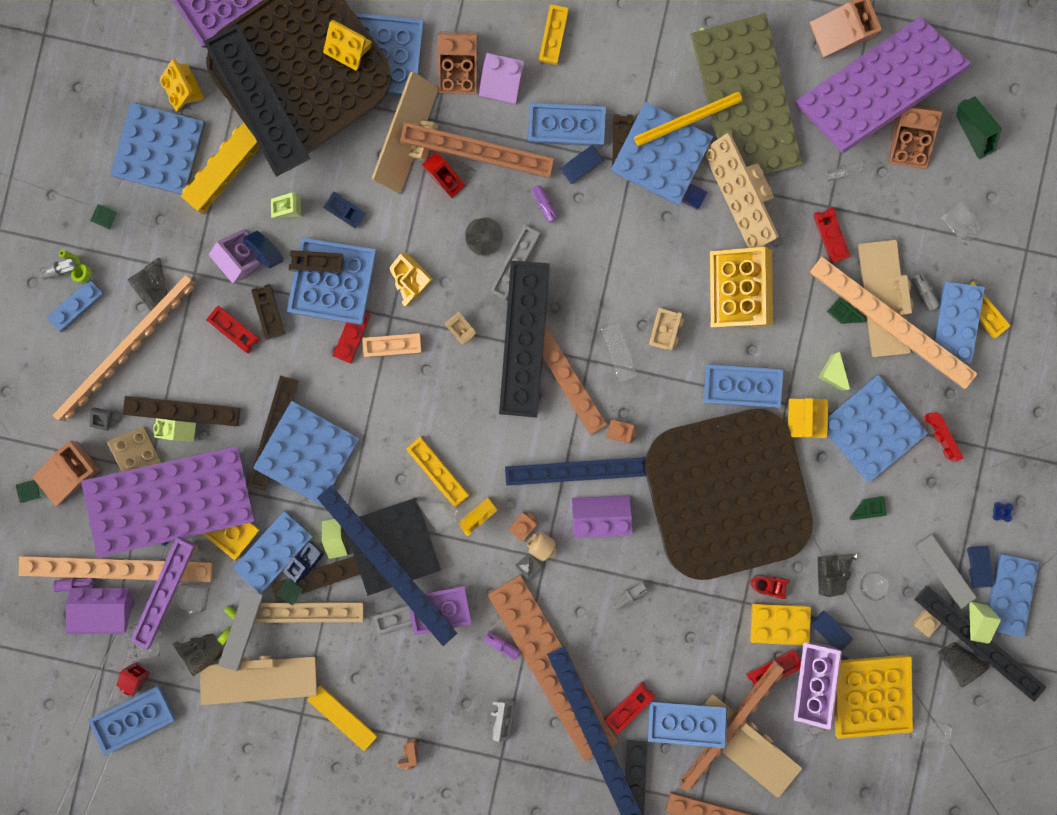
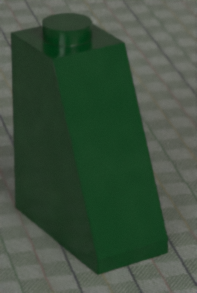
[956,96,1002,159]

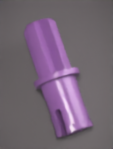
[531,185,558,223]
[53,578,94,592]
[483,630,520,660]

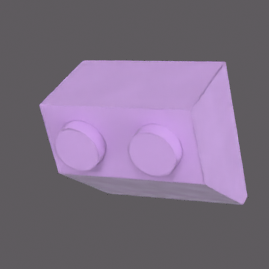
[479,53,524,105]
[209,229,262,284]

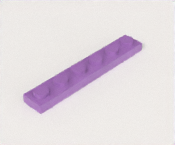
[130,536,196,650]

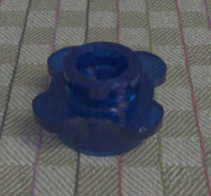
[992,502,1013,522]

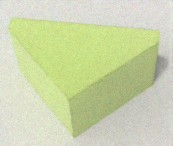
[271,192,301,218]
[818,352,850,391]
[322,519,348,559]
[969,602,1001,644]

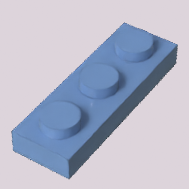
[47,279,104,332]

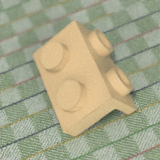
[648,308,684,351]

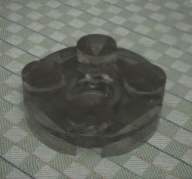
[465,217,503,257]

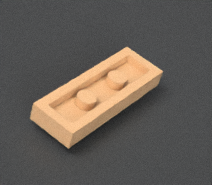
[362,333,422,358]

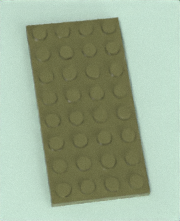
[691,13,802,175]

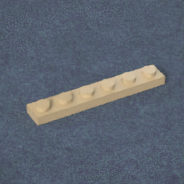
[255,602,364,623]

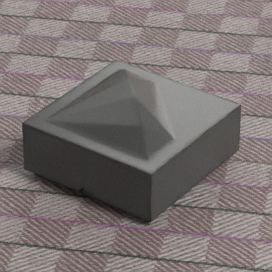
[89,407,112,431]
[515,553,542,580]

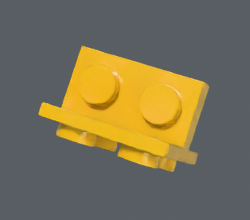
[323,20,372,70]
[160,59,204,111]
[788,398,828,438]

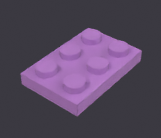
[409,585,472,635]

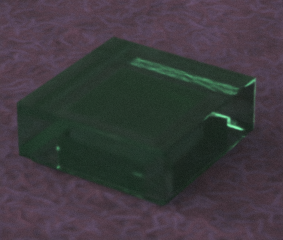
[90,204,117,230]
[15,480,41,503]
[276,578,304,606]

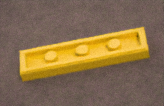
[406,437,469,508]
[307,684,378,751]

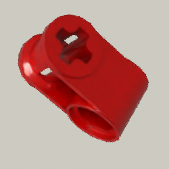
[750,575,790,599]

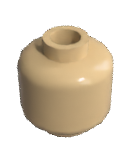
[527,532,557,561]

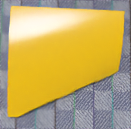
[390,253,433,307]
[458,497,498,537]

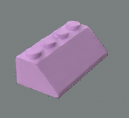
[794,642,842,730]

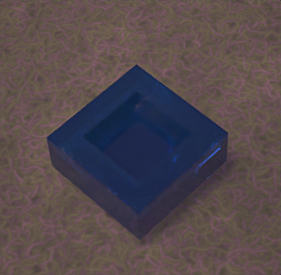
[681,184,708,210]

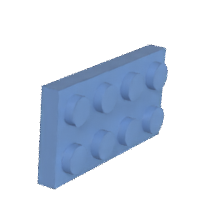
[528,103,606,146]
[934,282,985,363]
[703,365,783,408]
[233,511,314,594]
[988,554,1039,638]
[88,685,176,755]
[648,702,728,748]

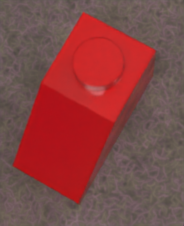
[422,152,466,198]
[116,663,151,696]

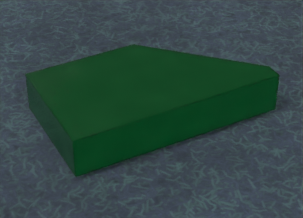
[826,297,867,324]
[849,496,887,520]

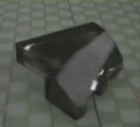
[127,258,168,311]
[817,554,857,597]
[173,633,224,676]
[938,642,990,688]

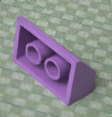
[572,496,632,538]
[66,588,134,634]

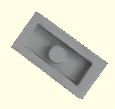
[491,700,515,742]

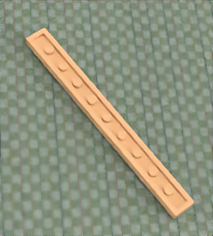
[809,257,978,389]
[53,275,196,421]
[19,556,213,582]

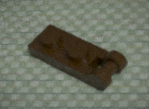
[612,114,633,166]
[289,250,344,274]
[251,284,286,340]

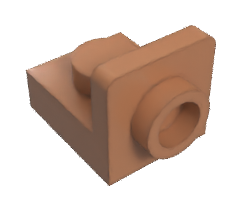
[606,419,636,443]
[508,512,537,542]
[397,738,419,770]

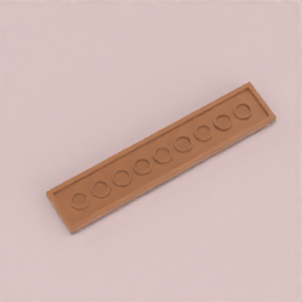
[487,575,618,762]

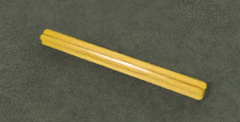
[634,92,743,146]

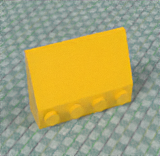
[710,247,773,328]

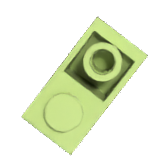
[153,418,196,442]

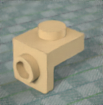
[444,311,477,345]

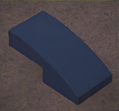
[560,145,604,184]
[323,191,366,229]
[243,231,284,269]
[283,541,325,583]
[967,546,993,588]
[811,610,853,651]

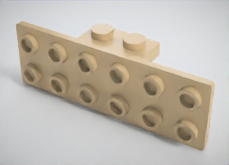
[372,72,439,194]
[704,133,779,248]
[858,240,914,358]
[107,427,165,545]
[200,656,317,705]
[703,694,802,798]

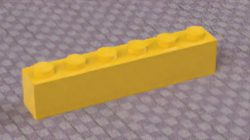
[181,122,260,214]

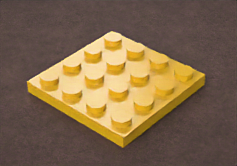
[835,655,913,739]

